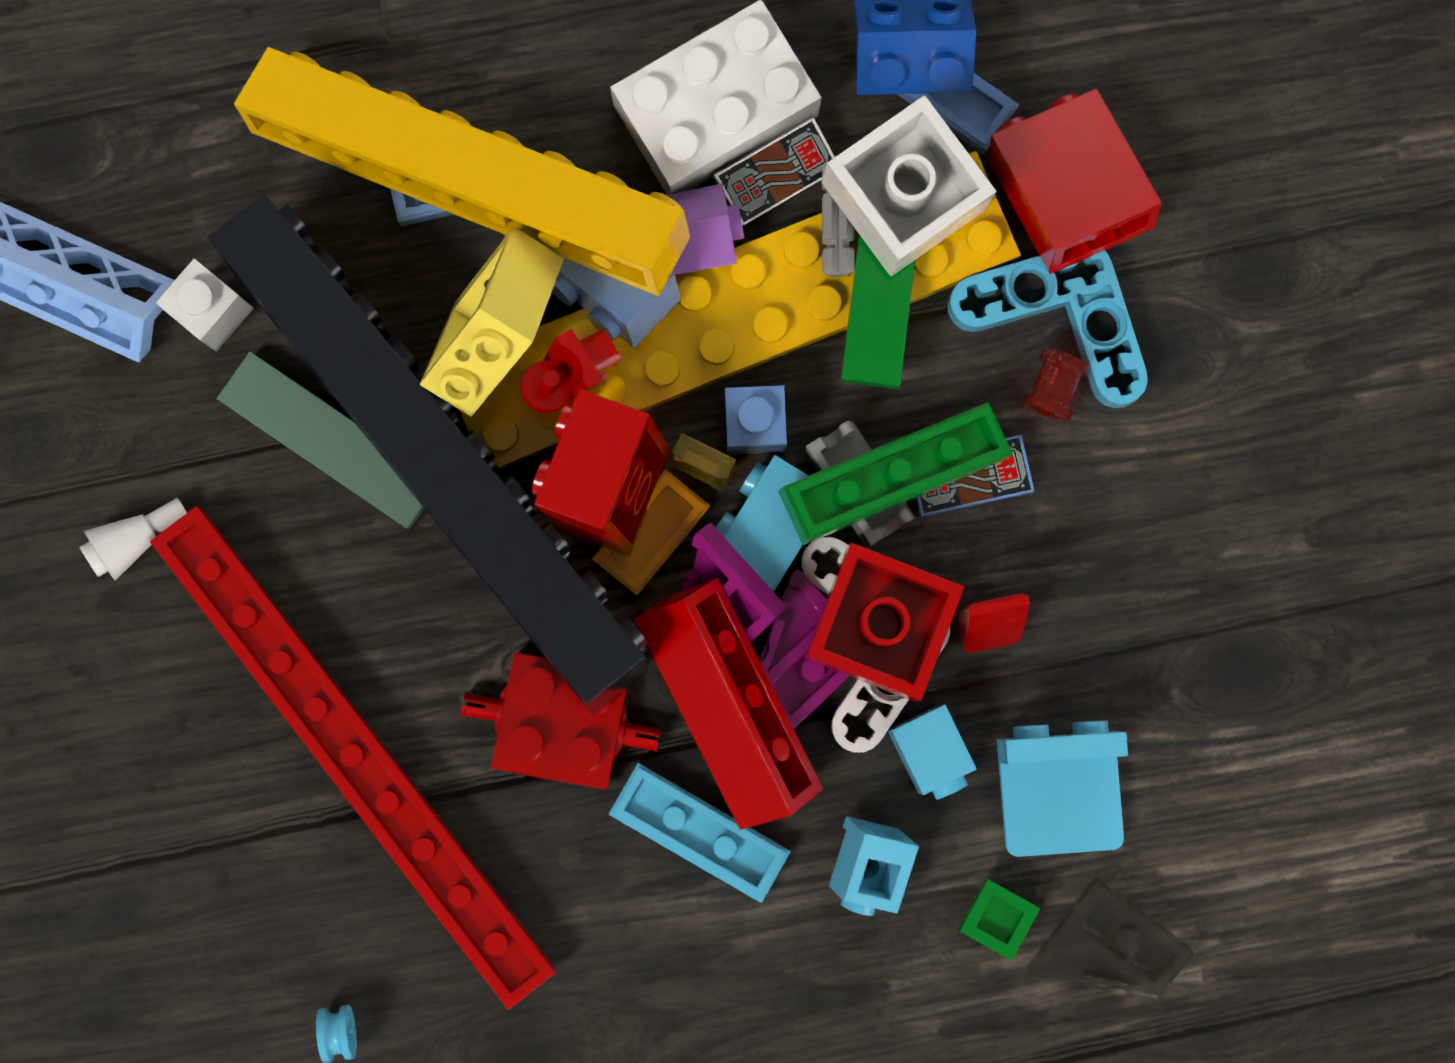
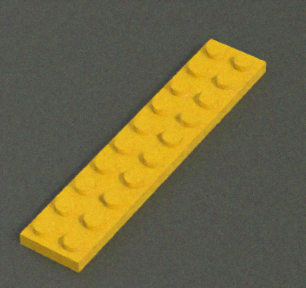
[460,151,1021,470]

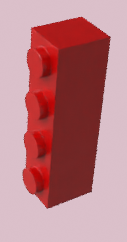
[634,577,823,830]

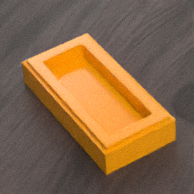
[592,469,711,596]

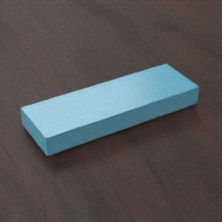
[609,763,791,903]

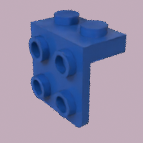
[853,0,976,95]

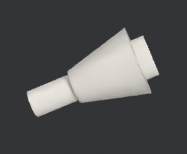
[80,497,187,581]

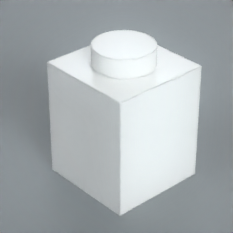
[156,258,254,352]

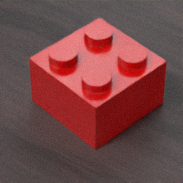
[804,543,964,701]

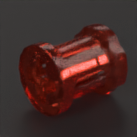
[1021,349,1090,422]

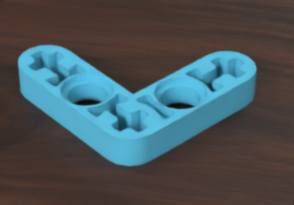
[947,251,1148,408]

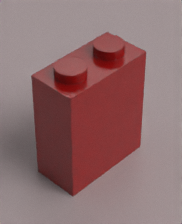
[988,88,1162,275]

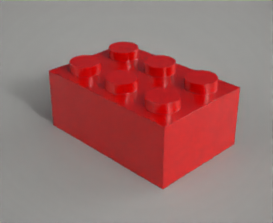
[532,389,671,557]

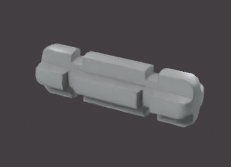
[822,163,855,277]

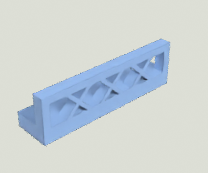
[0,202,175,362]

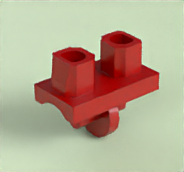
[520,329,622,414]

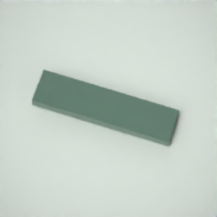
[217,352,424,530]

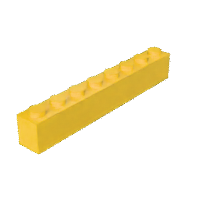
[234,47,690,296]

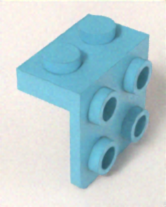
[997,720,1128,857]

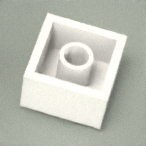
[821,95,996,277]

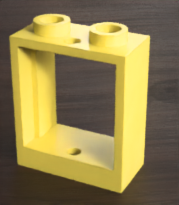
[420,226,564,417]

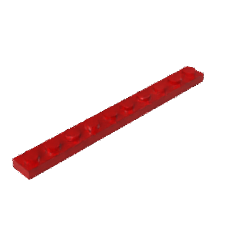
[150,506,557,1010]

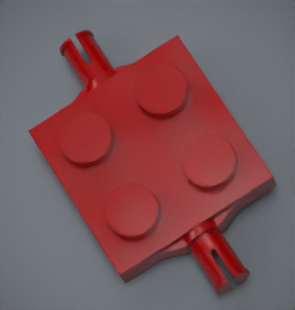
[461,652,661,791]

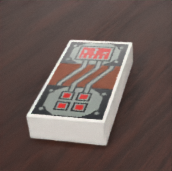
[711,117,835,226]

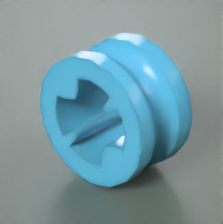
[316,1005,357,1063]

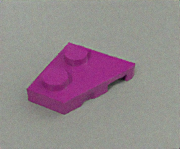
[682,523,787,643]
[759,569,849,729]

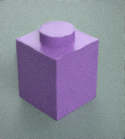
[664,184,744,275]

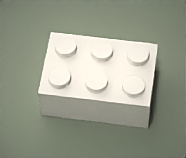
[610,0,821,194]

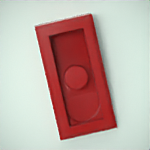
[955,593,1030,653]

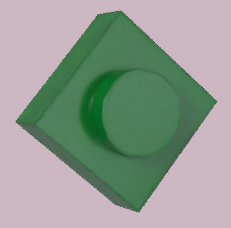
[958,877,1040,961]

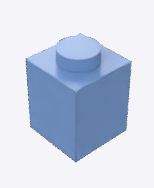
[725,385,787,455]

